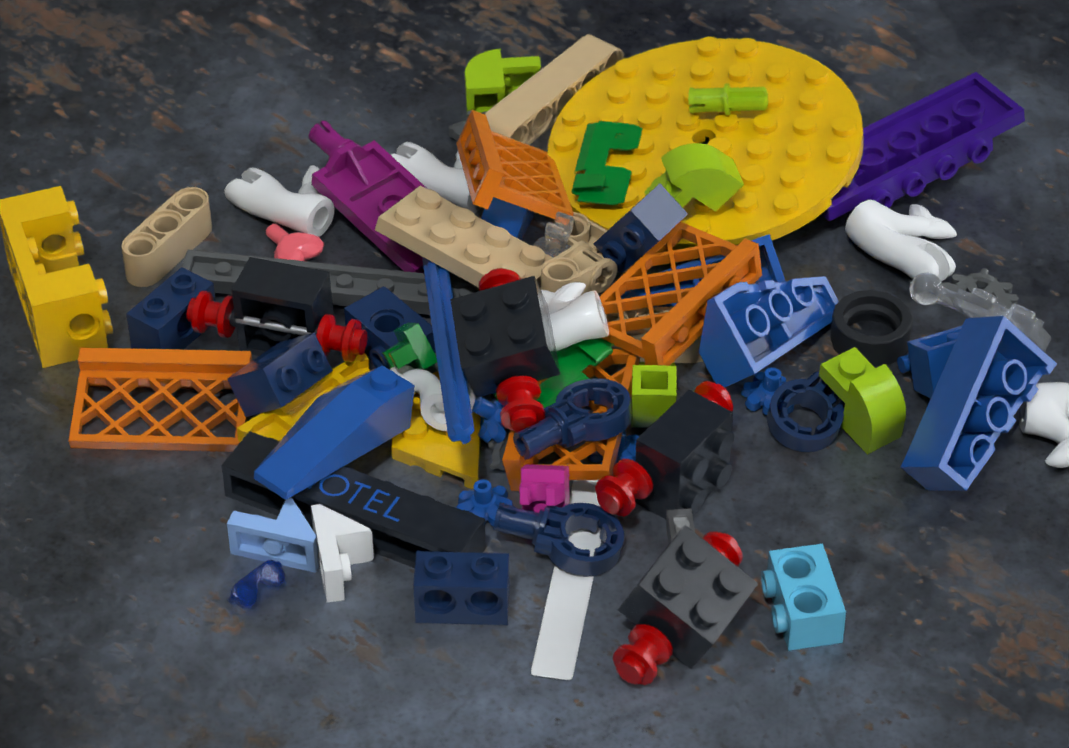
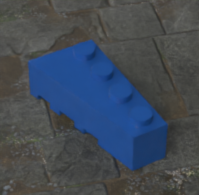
[900,316,1057,491]

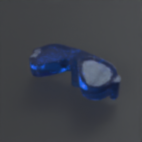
[228,560,285,608]

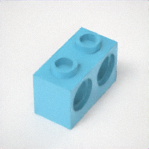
[761,543,846,651]

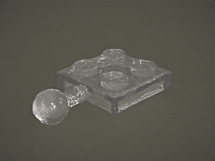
[909,272,1052,352]

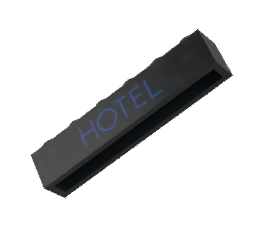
[222,431,486,568]

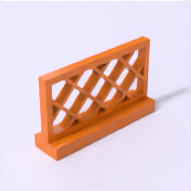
[456,110,574,224]
[599,222,762,366]
[68,347,253,452]
[502,349,641,491]

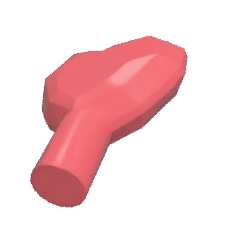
[266,223,324,261]

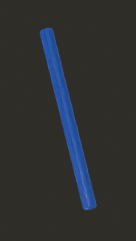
[422,257,475,444]

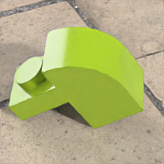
[465,49,541,113]
[644,143,744,212]
[819,347,906,455]
[631,361,677,428]

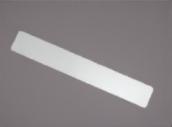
[531,480,601,680]

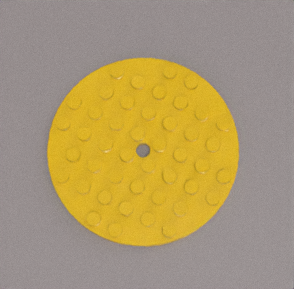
[548,37,864,250]

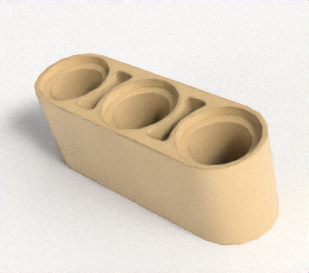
[122,187,212,287]

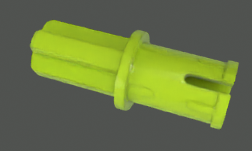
[688,84,768,115]

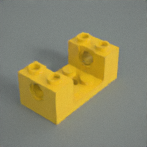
[0,186,113,368]

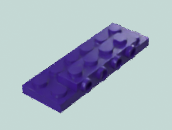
[821,72,1025,221]

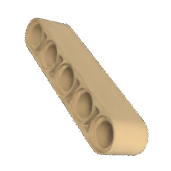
[485,34,624,145]

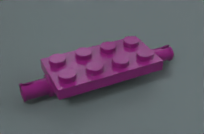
[308,120,428,273]

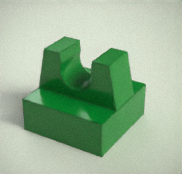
[382,323,437,370]

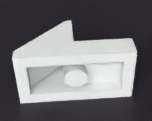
[311,504,374,603]

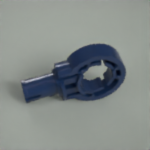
[767,371,845,452]
[513,378,632,459]
[493,502,624,576]

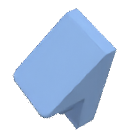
[227,497,319,573]

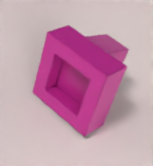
[519,464,570,513]

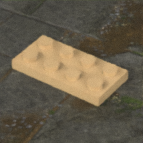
[375,186,553,287]

